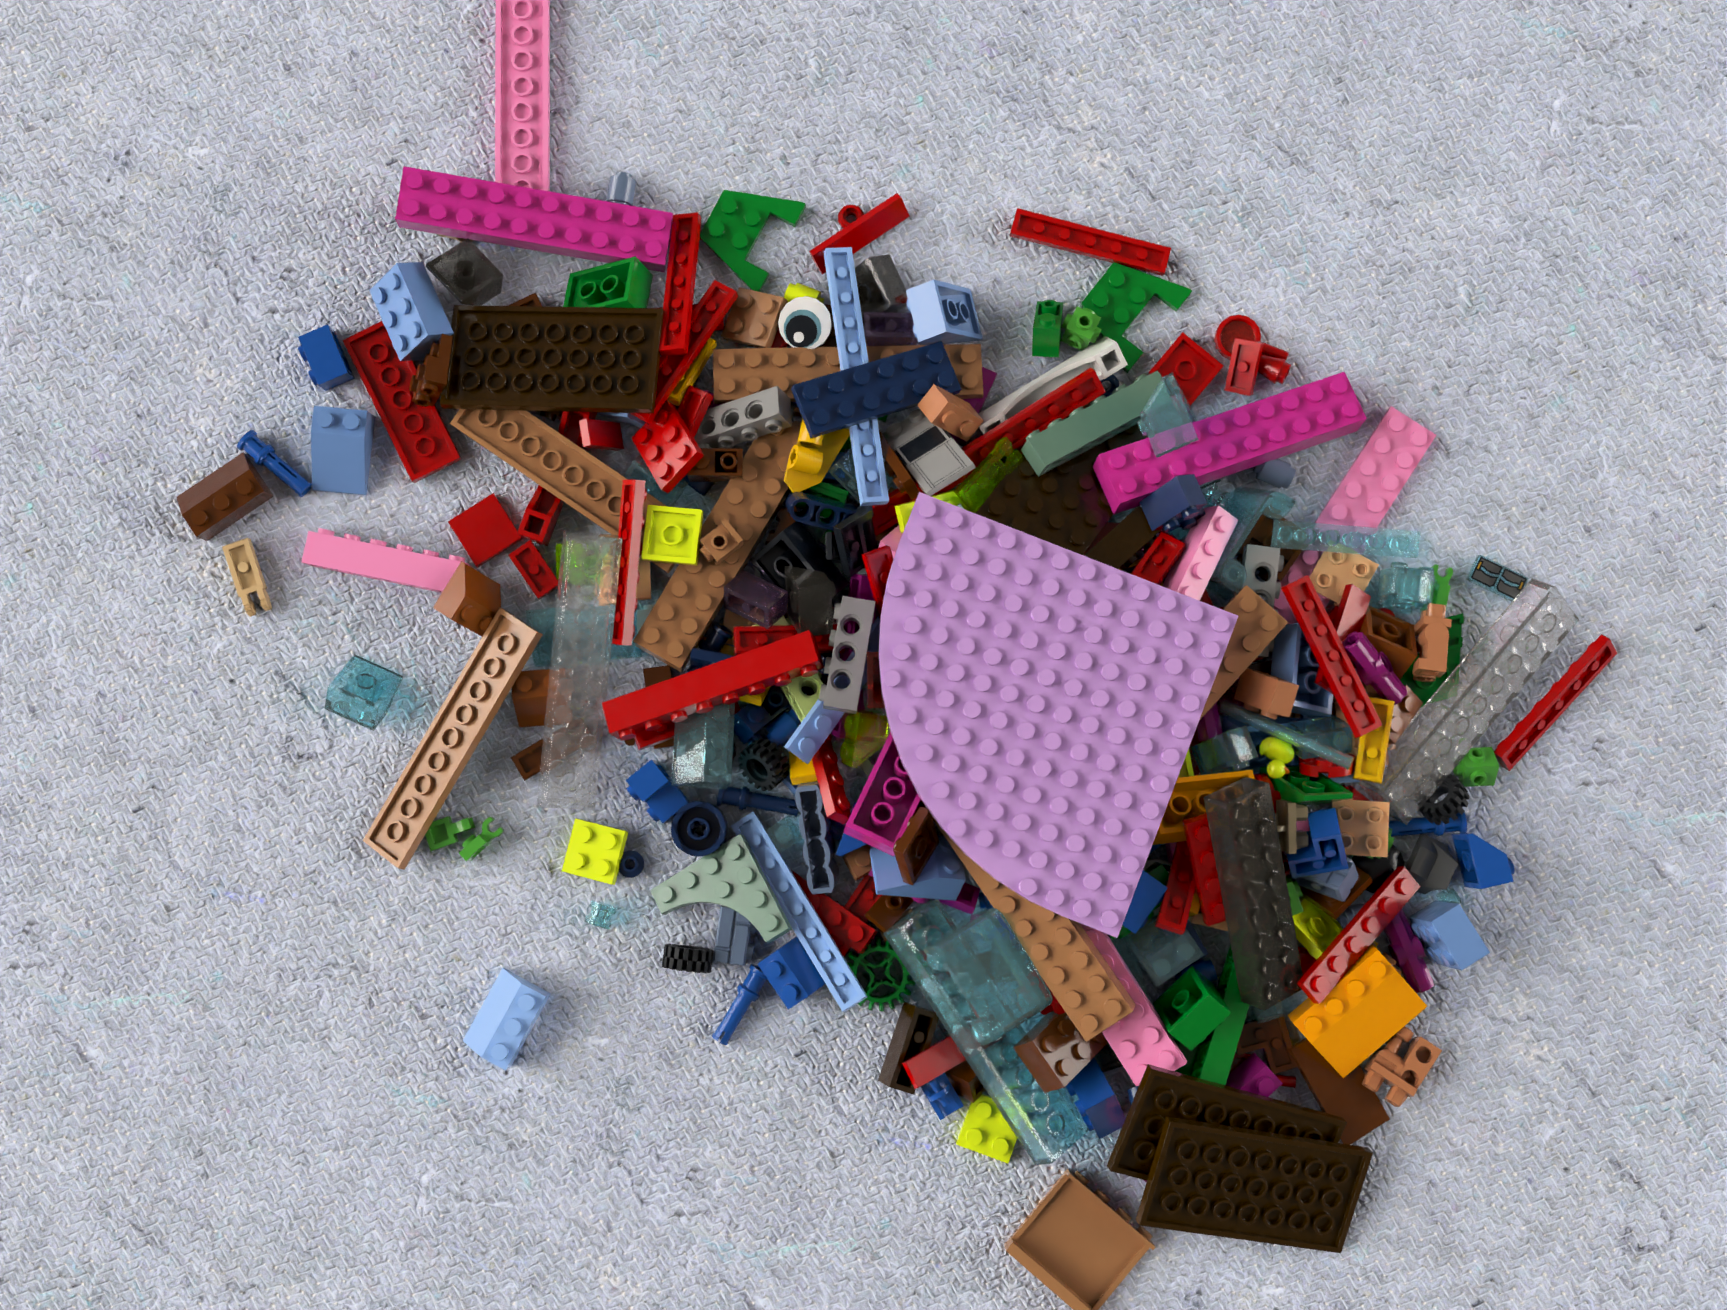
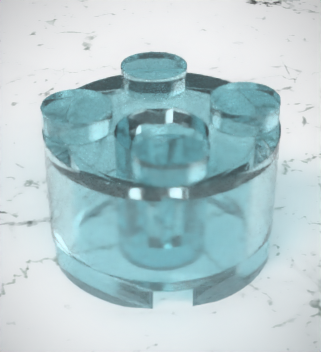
[1376,562,1435,614]

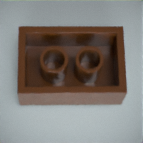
[1013,1010,1108,1093]

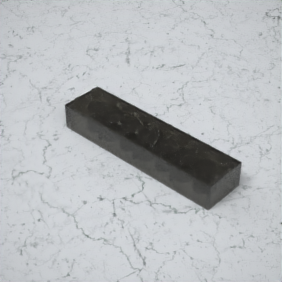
[1203,777,1303,1011]

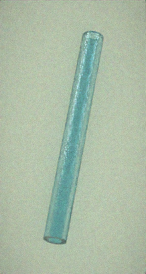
[1220,700,1354,770]

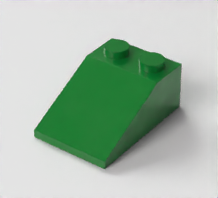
[563,256,653,308]
[1260,765,1353,806]

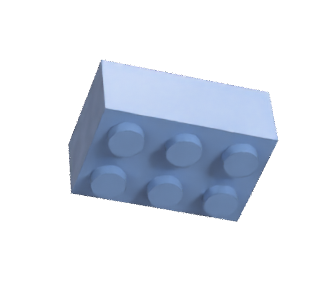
[369,262,454,361]
[1271,623,1333,716]
[1408,900,1490,971]

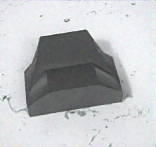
[1405,834,1458,895]

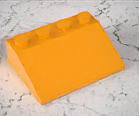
[1287,944,1427,1078]

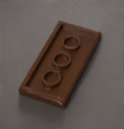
[1288,1038,1390,1145]

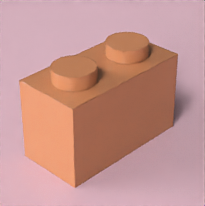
[917,384,984,441]
[1234,668,1299,719]

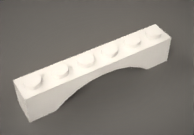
[976,336,1128,437]

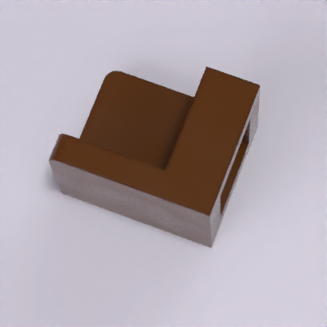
[945,1058,991,1103]

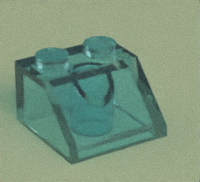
[324,654,403,731]
[1123,913,1204,986]

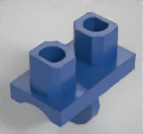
[921,1073,964,1120]

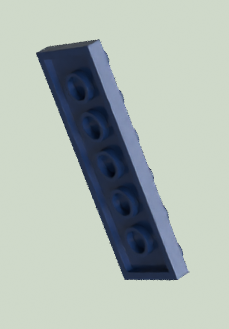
[791,341,962,438]

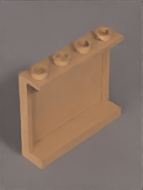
[1004,1169,1156,1310]

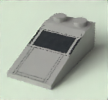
[882,409,976,496]

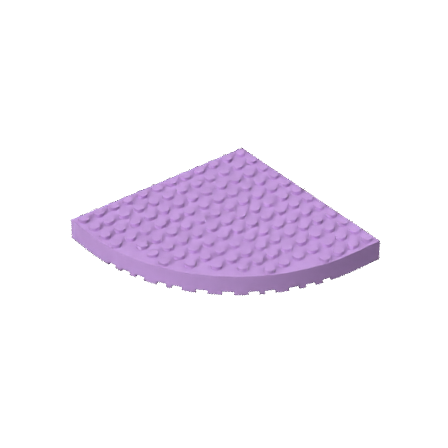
[879,492,1238,938]

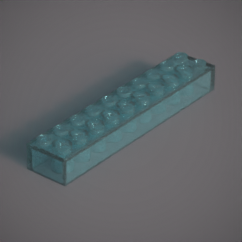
[883,899,1089,1165]

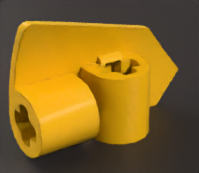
[784,418,850,493]

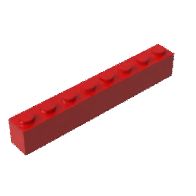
[602,630,824,740]

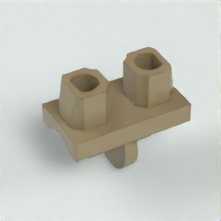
[1262,799,1308,854]

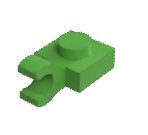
[1425,564,1453,612]
[425,816,476,851]
[459,817,504,861]

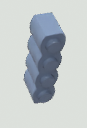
[795,781,839,894]

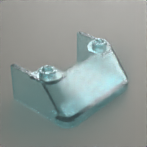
[1137,373,1221,489]

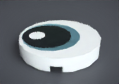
[778,296,832,349]

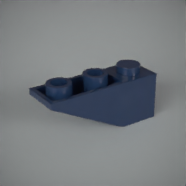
[727,685,806,744]

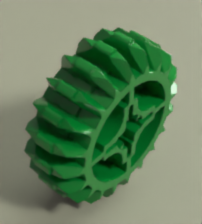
[847,936,917,1011]

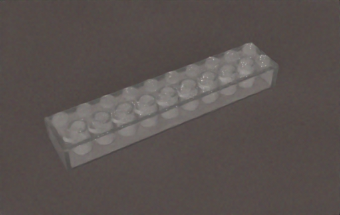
[537,530,622,810]
[1359,578,1579,825]

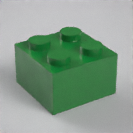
[1153,966,1231,1051]

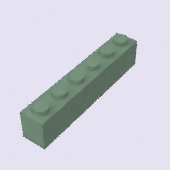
[1021,370,1175,477]

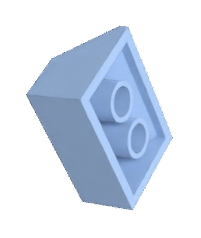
[463,968,551,1071]

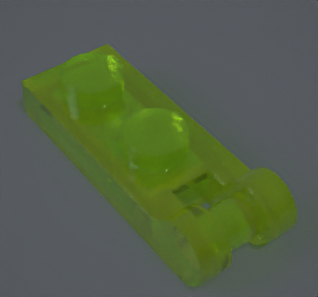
[953,437,1024,512]

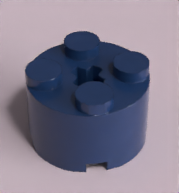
[671,801,728,857]

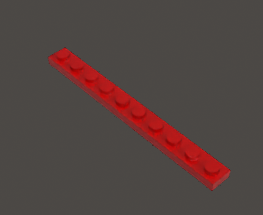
[872,367,1106,536]

